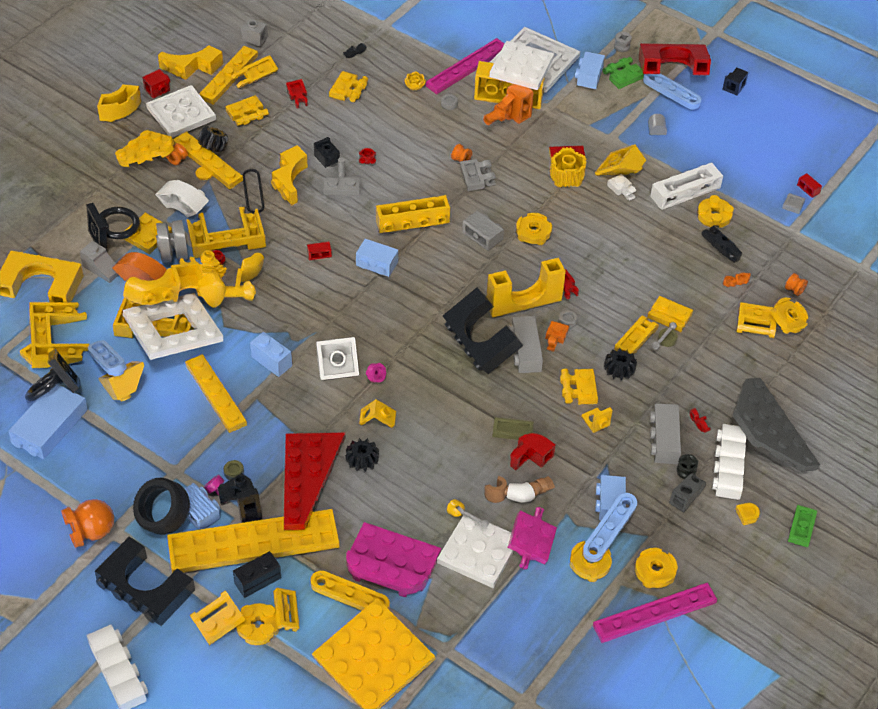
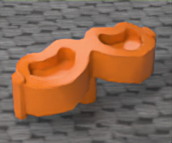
[723,273,751,287]

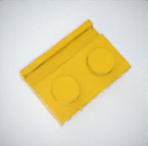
[647,295,693,332]

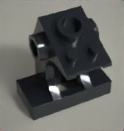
[218,473,263,523]

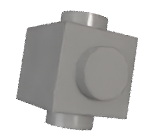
[241,19,268,46]

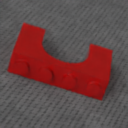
[639,43,711,75]

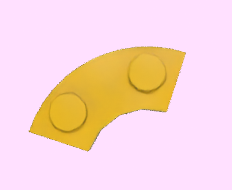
[97,84,141,122]

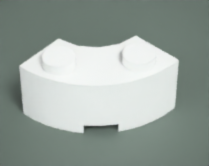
[155,180,209,218]

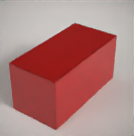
[797,173,822,198]
[307,241,332,261]

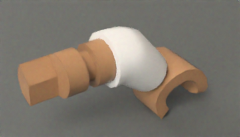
[485,476,555,503]

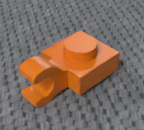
[545,321,569,351]

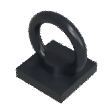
[86,203,140,253]
[25,349,80,401]

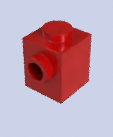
[142,69,171,99]

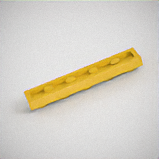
[199,46,258,105]
[173,131,243,189]
[185,354,247,433]

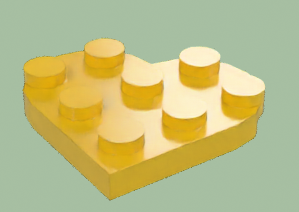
[115,130,174,167]

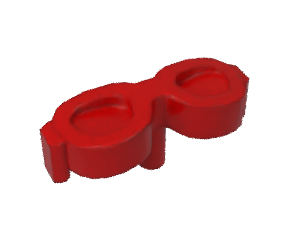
[689,408,711,433]

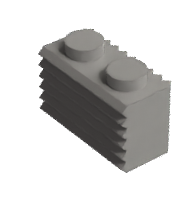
[462,210,504,251]

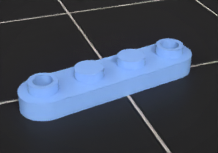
[643,74,701,110]
[88,340,127,376]
[583,493,637,562]

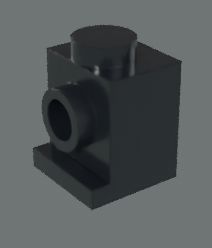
[722,67,748,96]
[314,137,340,168]

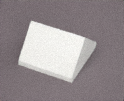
[316,337,359,380]

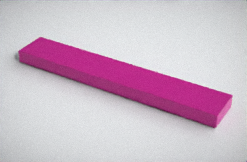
[425,38,505,94]
[593,582,717,643]

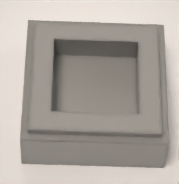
[782,193,805,214]

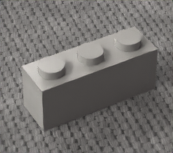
[509,316,543,373]
[650,404,681,464]

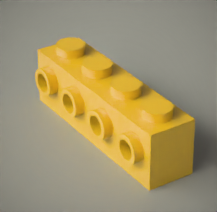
[376,195,450,233]

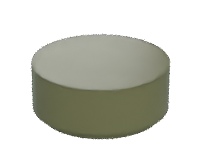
[658,328,678,347]
[223,460,244,480]

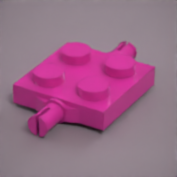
[507,507,557,569]

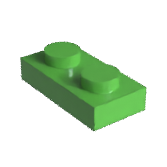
[788,505,817,547]

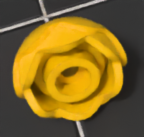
[405,71,426,90]

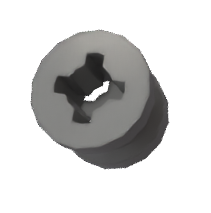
[614,32,632,52]

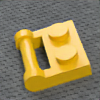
[736,302,776,338]
[190,590,246,645]

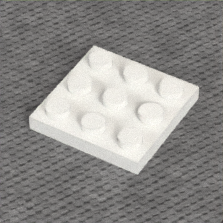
[489,41,554,90]
[146,85,216,138]
[437,515,514,588]

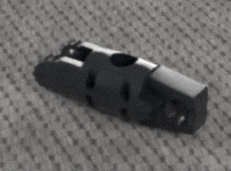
[701,226,742,263]

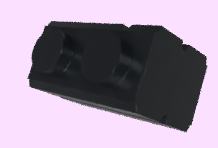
[233,551,281,598]

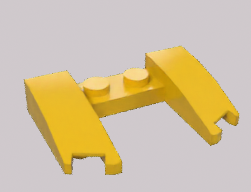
[186,207,266,258]
[113,297,194,338]
[29,302,89,368]

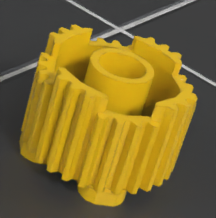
[550,147,586,187]

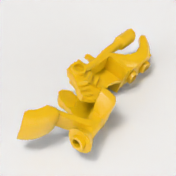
[123,250,264,308]

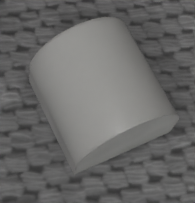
[648,114,667,135]

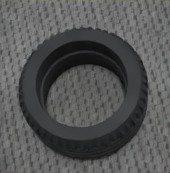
[133,478,190,534]

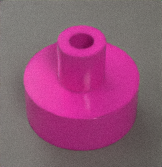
[366,363,386,382]
[203,474,224,496]

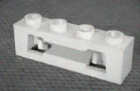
[650,163,723,210]

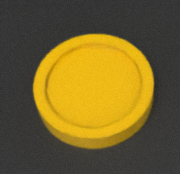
[196,166,213,180]

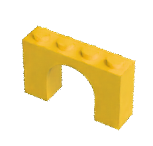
[0,250,84,302]
[486,258,566,318]

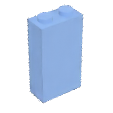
[9,384,88,459]

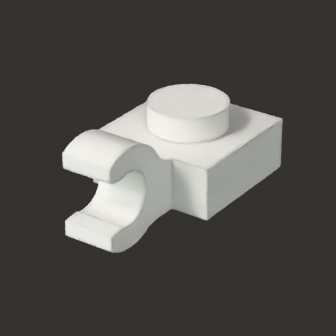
[607,174,636,201]

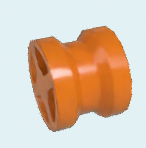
[166,143,188,166]
[451,144,472,162]
[785,273,808,296]

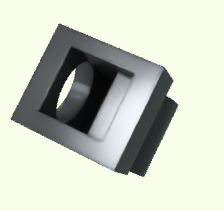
[669,473,706,513]

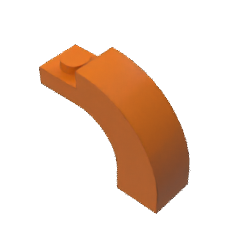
[112,252,167,281]

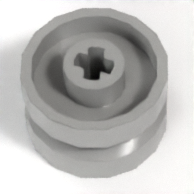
[156,220,188,263]

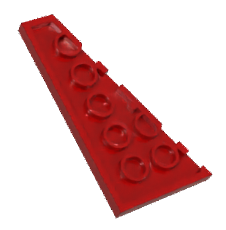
[284,432,346,530]

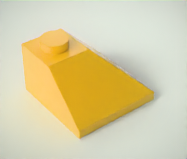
[595,144,646,176]
[98,361,144,402]

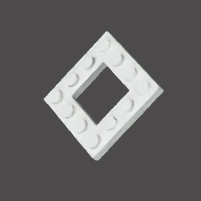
[490,27,580,93]
[123,293,223,360]

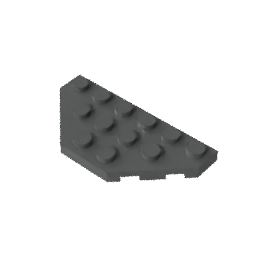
[732,378,820,472]

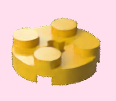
[697,195,734,228]
[516,213,552,245]
[770,297,808,334]
[570,541,612,582]
[635,548,678,588]
[236,603,279,645]

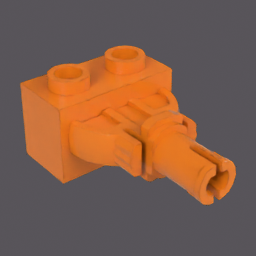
[483,84,534,125]

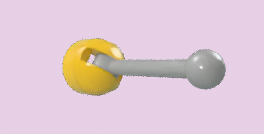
[447,499,489,528]

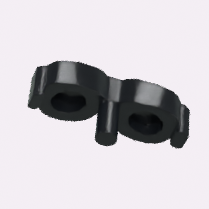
[343,43,367,58]

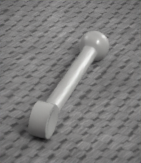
[652,322,677,350]

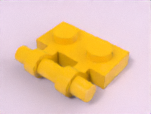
[329,71,368,102]
[225,95,269,126]
[560,368,598,405]

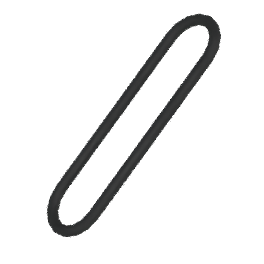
[242,169,265,213]

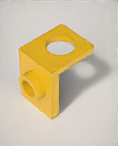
[359,399,396,428]
[581,407,613,433]

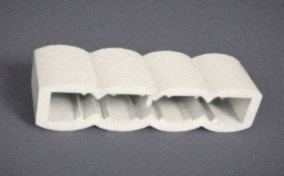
[712,424,746,500]
[86,625,148,709]

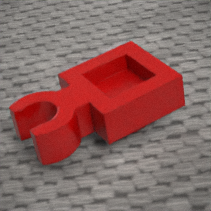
[286,79,308,109]
[563,269,579,300]

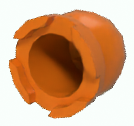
[61,499,114,548]

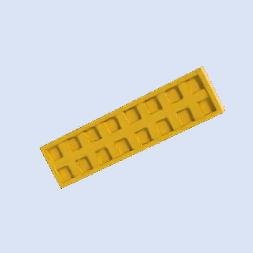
[167,509,339,573]

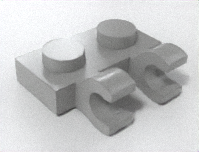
[460,159,496,191]

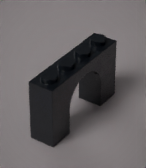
[443,287,523,374]
[95,536,195,626]

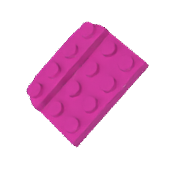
[346,522,441,597]

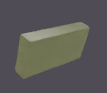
[492,417,534,440]

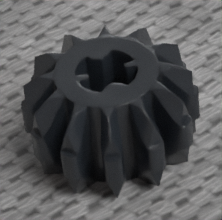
[198,126,228,153]
[604,348,637,381]
[345,437,379,472]

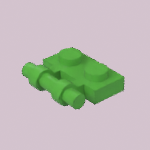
[603,57,644,89]

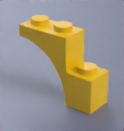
[158,45,223,80]
[271,145,308,205]

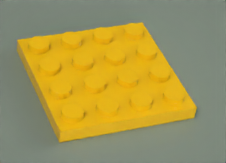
[312,598,436,709]

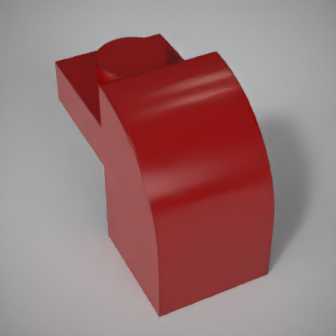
[510,433,556,470]

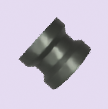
[676,454,698,479]

